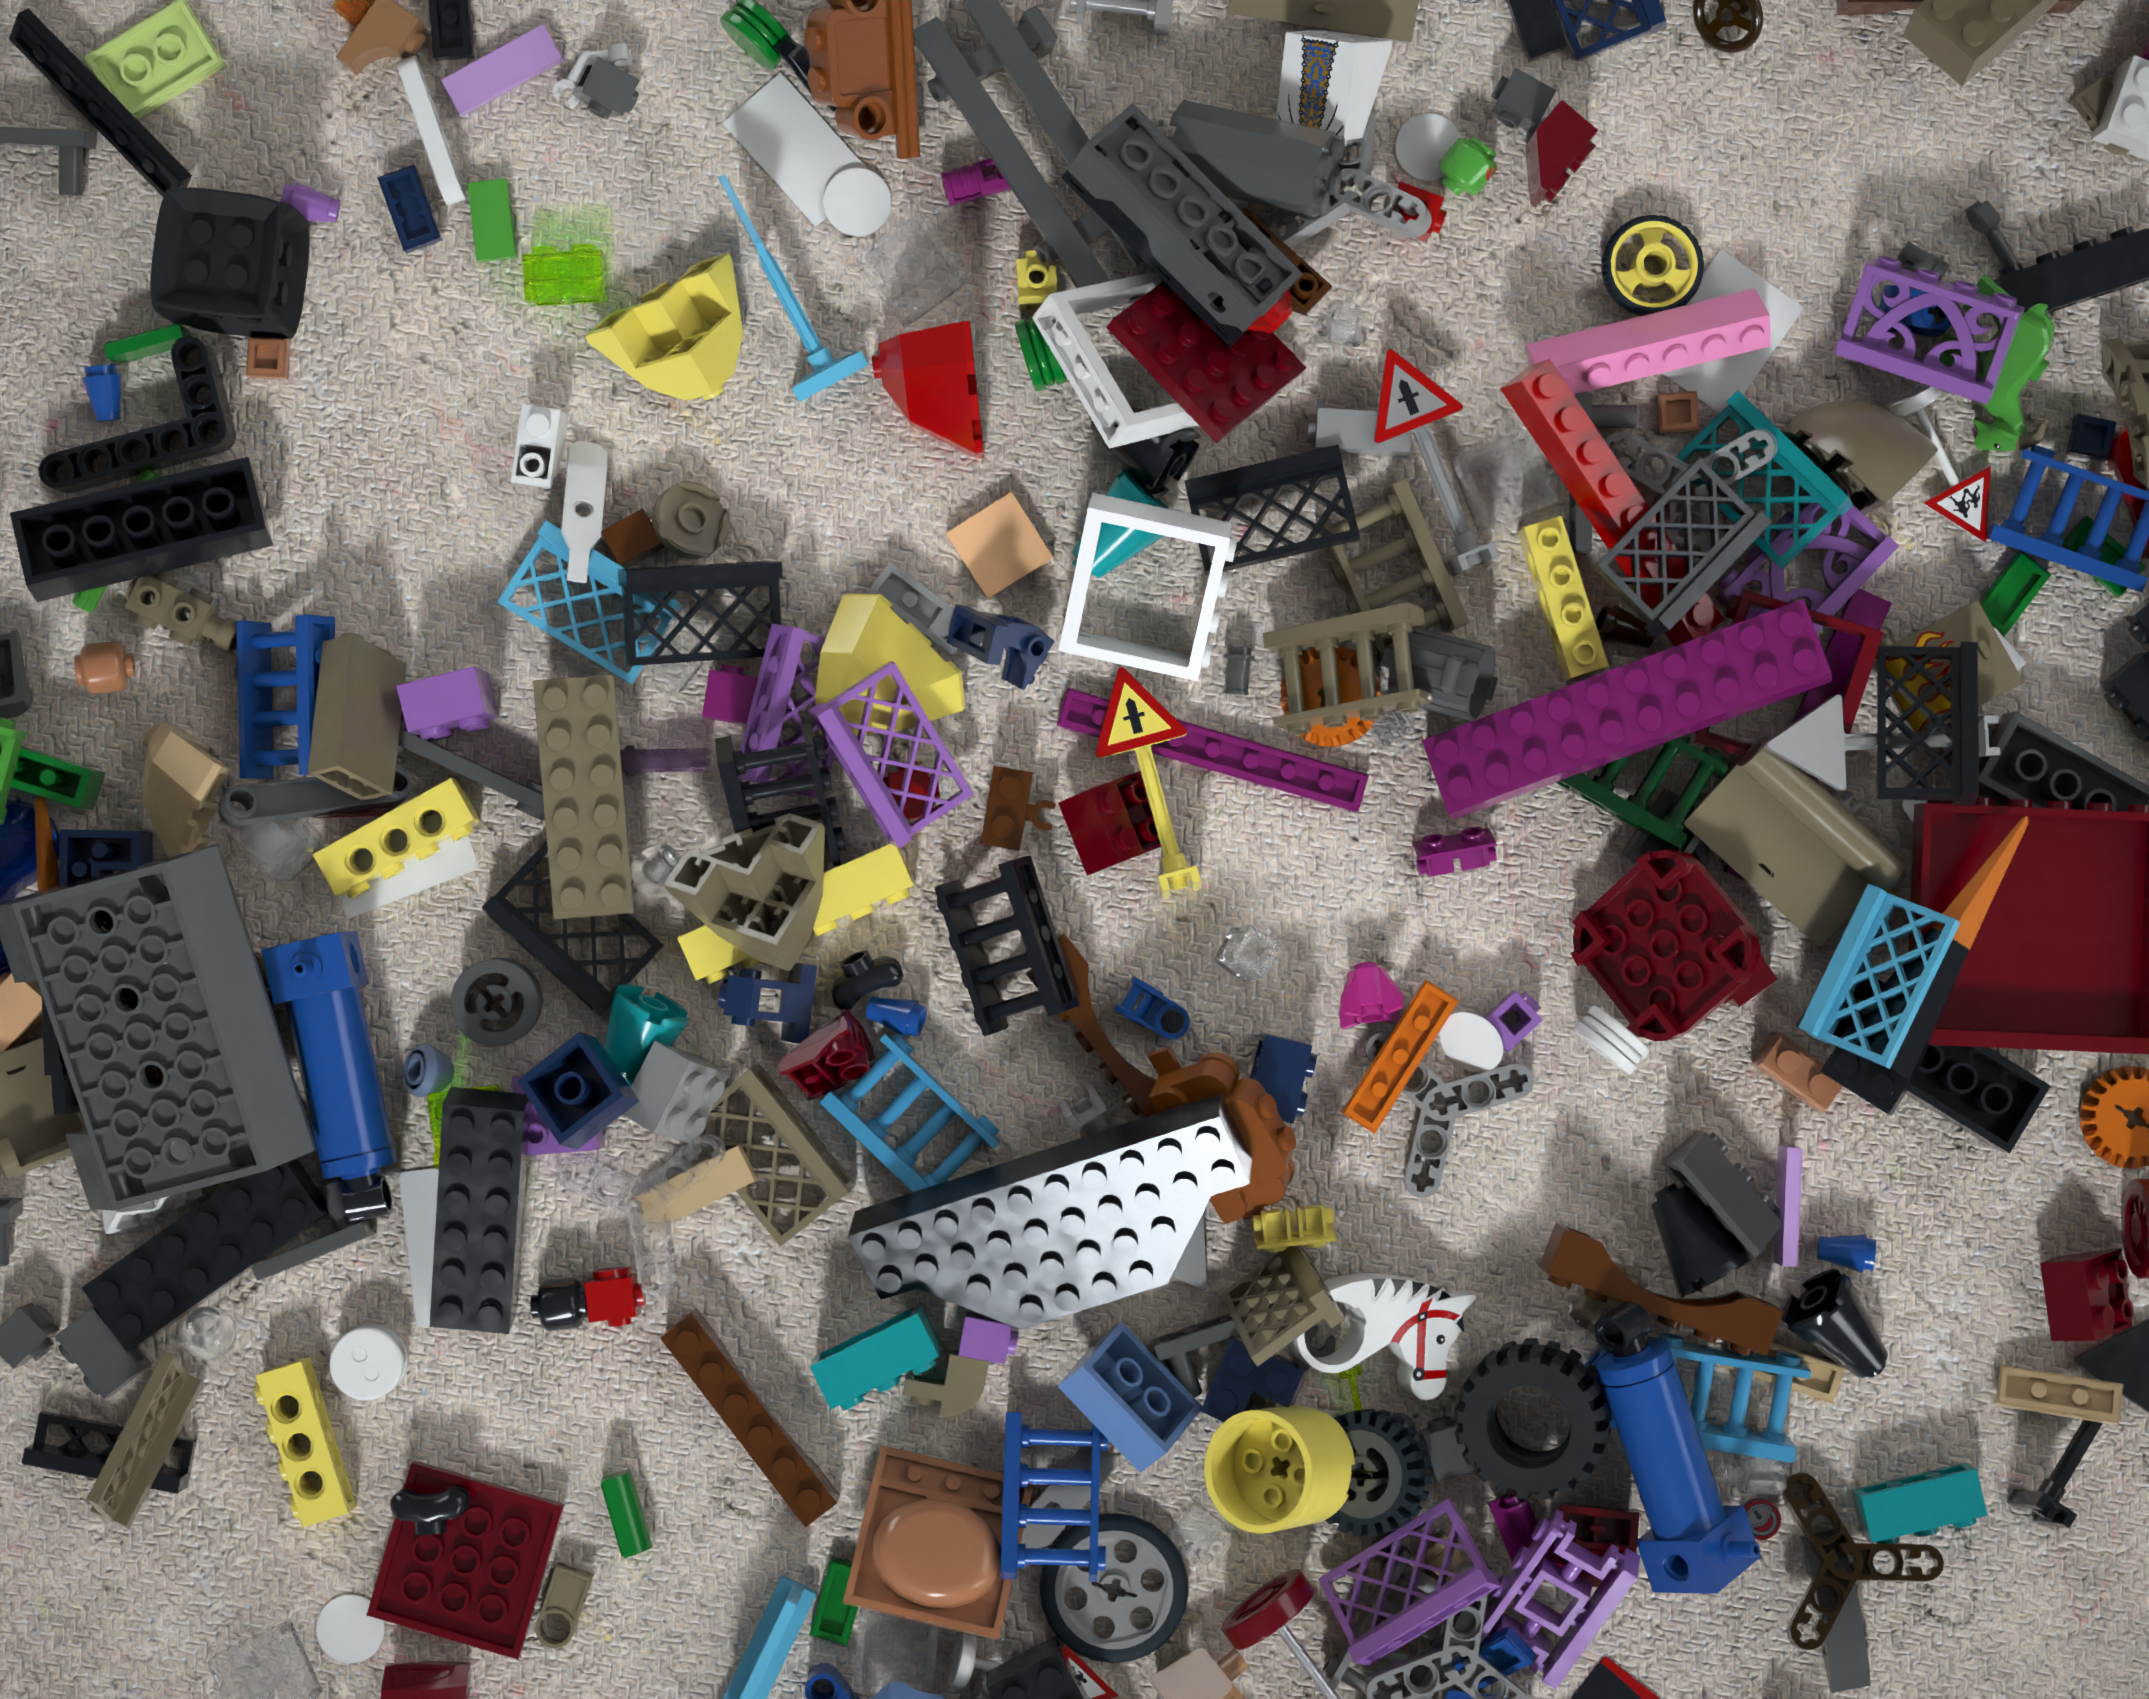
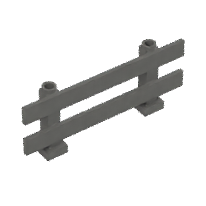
[913,0,1144,288]

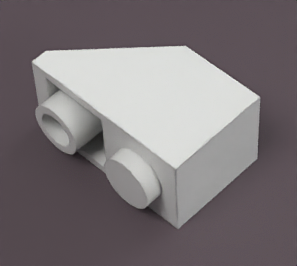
[511,404,568,489]

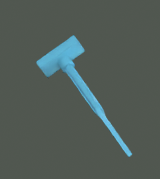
[718,174,869,402]

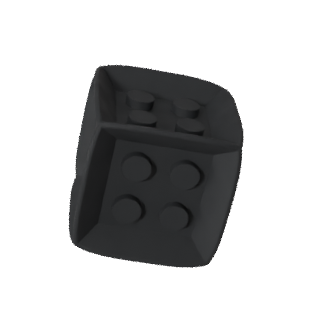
[150,187,309,338]

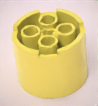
[1204,1404,1355,1534]

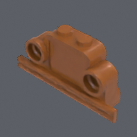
[805,0,920,159]
[1148,1046,1296,1224]

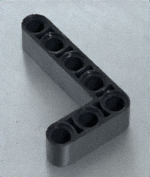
[38,336,236,493]

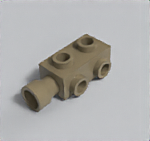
[124,573,237,653]

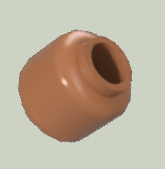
[74,641,135,694]

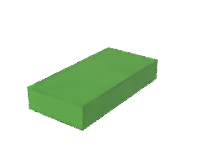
[467,178,517,263]

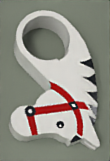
[1287,1273,1476,1400]

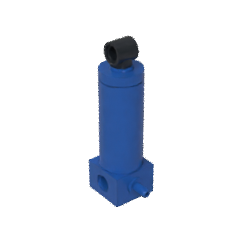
[261,931,398,1223]
[1594,1301,1761,1594]

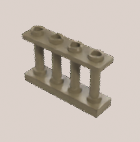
[1316,478,1469,663]
[1263,602,1433,735]

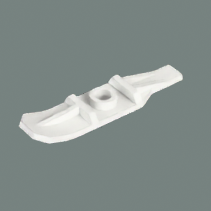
[561,440,608,583]

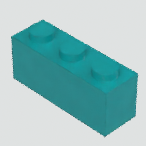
[1852,1463,1988,1544]

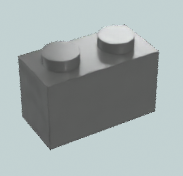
[55,1306,152,1399]

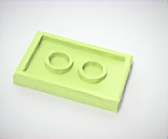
[83,0,227,120]

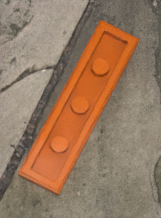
[1341,979,1459,1134]

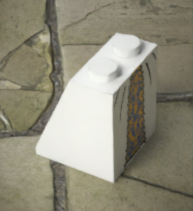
[1276,29,1393,146]

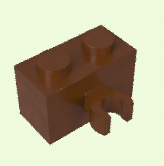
[980,766,1056,851]

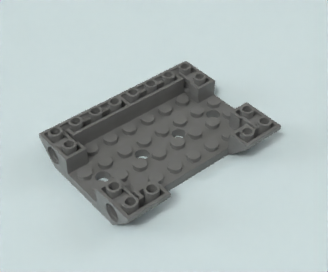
[0,844,317,1211]

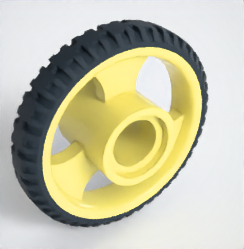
[1601,215,1704,316]

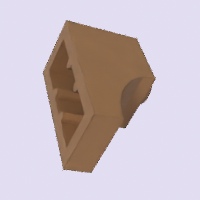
[336,0,427,75]

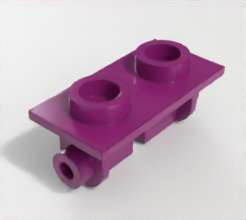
[1412,827,1497,878]
[1488,1490,1549,1569]

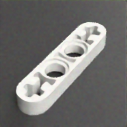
[396,55,466,206]

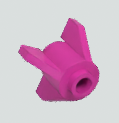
[1339,962,1404,1029]

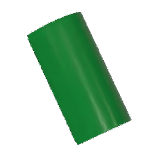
[600,1470,653,1558]

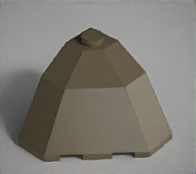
[663,813,825,971]

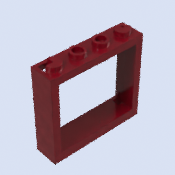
[1693,588,1884,780]

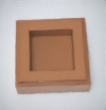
[246,337,290,380]
[1656,391,1700,435]

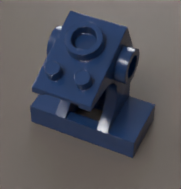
[946,604,1055,690]
[718,963,817,1044]

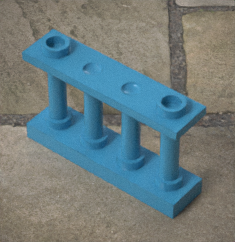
[820,1033,1000,1192]
[1647,1333,1811,1463]

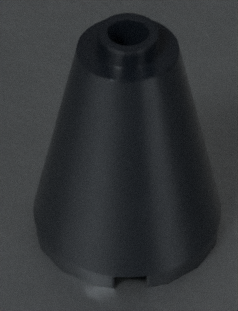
[1089,403,1201,499]
[1651,1183,1751,1298]
[1782,1269,1888,1378]

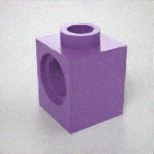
[958,1312,1019,1364]

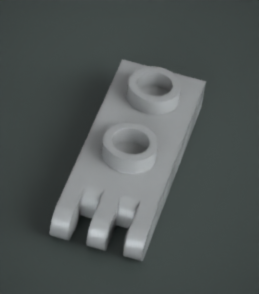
[867,561,957,656]

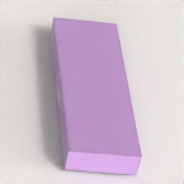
[441,24,564,117]
[1773,1145,1802,1267]

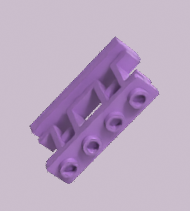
[1474,1509,1640,1690]

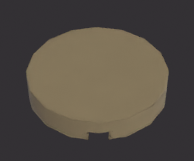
[652,481,730,560]

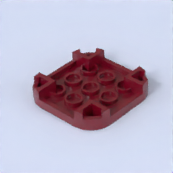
[1571,849,1761,1042]

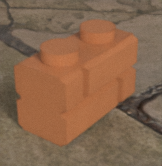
[1751,1032,1843,1113]

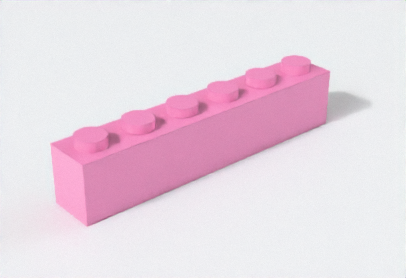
[1526,288,1771,395]

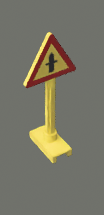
[1095,667,1201,900]

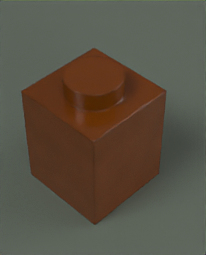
[601,508,665,569]

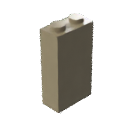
[308,633,407,801]

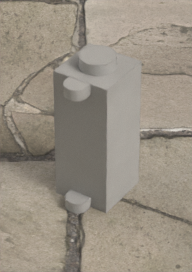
[1306,399,1411,457]

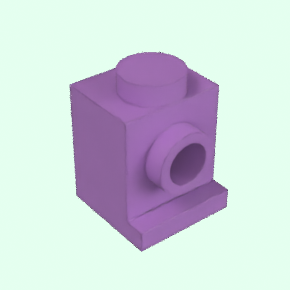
[1483,990,1543,1052]

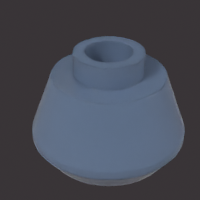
[403,1043,454,1097]

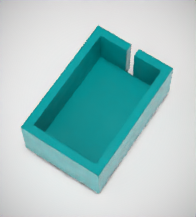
[809,1304,942,1411]

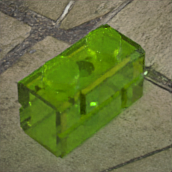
[522,243,609,307]

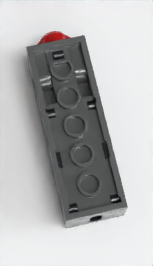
[1061,103,1303,348]

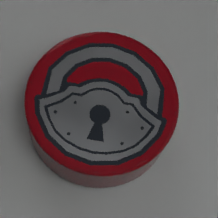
[1744,1498,1781,1540]

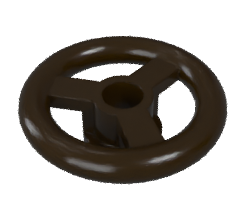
[1692,0,1763,53]

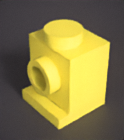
[1016,250,1057,312]

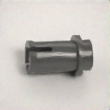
[1897,240,1949,280]
[1223,646,1255,695]

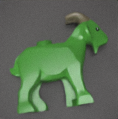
[1938,275,2055,451]

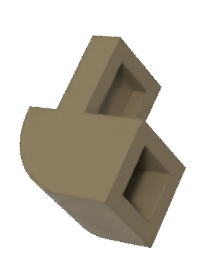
[902,1349,989,1418]

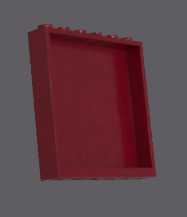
[1909,798,2149,1054]

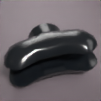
[831,950,904,1010]
[390,1486,469,1535]

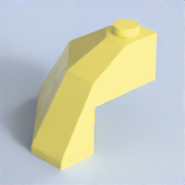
[584,253,743,401]
[815,593,966,736]

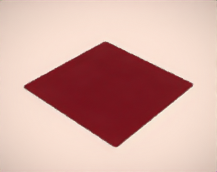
[313,806,396,818]

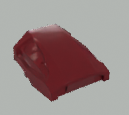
[777,1010,876,1101]
[381,1661,470,1699]

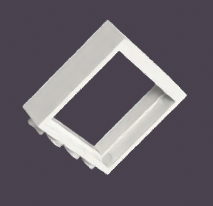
[1032,272,1199,449]
[1059,493,1237,681]

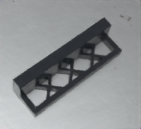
[21,1411,197,1494]

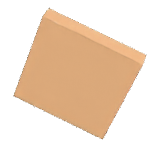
[946,491,1054,600]

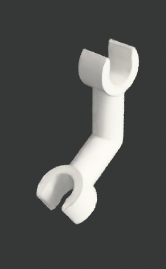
[552,43,632,108]

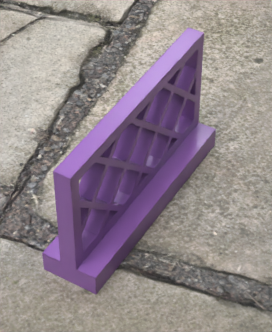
[740,624,835,799]
[808,661,974,848]
[1318,1498,1501,1666]

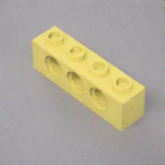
[1518,515,1609,681]
[312,778,481,899]
[254,1356,357,1528]

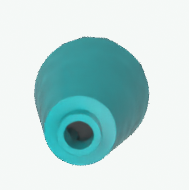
[1072,469,1169,578]
[604,984,689,1087]

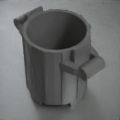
[1381,626,1498,722]

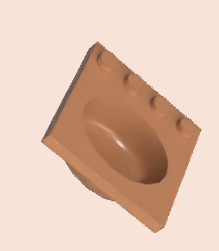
[843,1445,1034,1640]

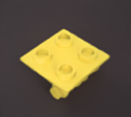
[1250,1204,1337,1252]

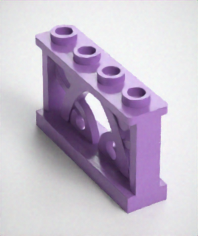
[1834,256,2025,405]
[1715,492,1899,633]

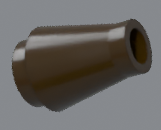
[1595,605,1654,649]

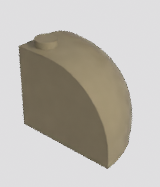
[1780,401,1938,515]

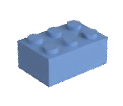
[1057,1321,1202,1472]

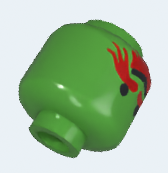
[1439,135,1497,196]

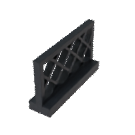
[1184,445,1360,576]
[1593,457,1772,638]
[618,561,782,666]
[1877,642,1979,806]
[482,841,664,1017]

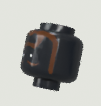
[530,1278,588,1331]

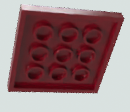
[1106,281,1306,444]
[367,1460,565,1660]

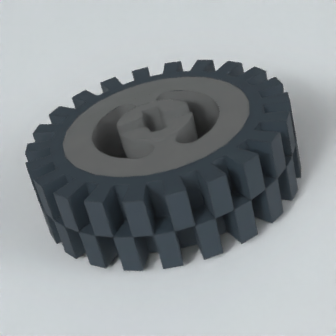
[1325,1409,1432,1537]

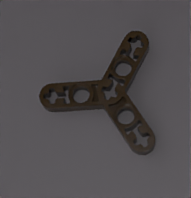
[1782,1473,1944,1650]

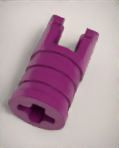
[940,158,1011,207]

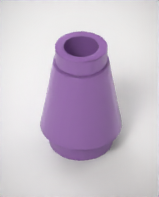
[281,182,340,223]

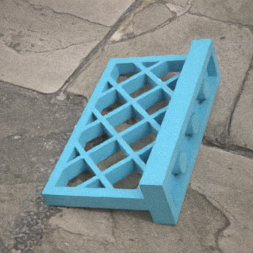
[497,520,684,685]
[1798,883,1960,1069]
[723,1574,818,1699]

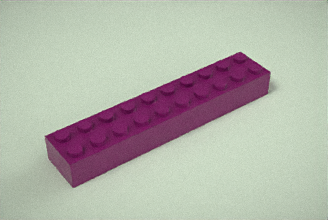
[1422,599,1832,820]

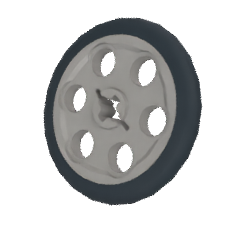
[1039,1513,1189,1663]

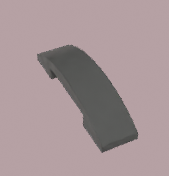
[1800,1530,1871,1693]

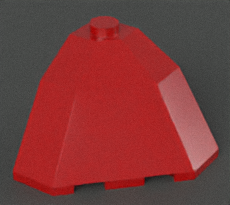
[872,321,984,459]

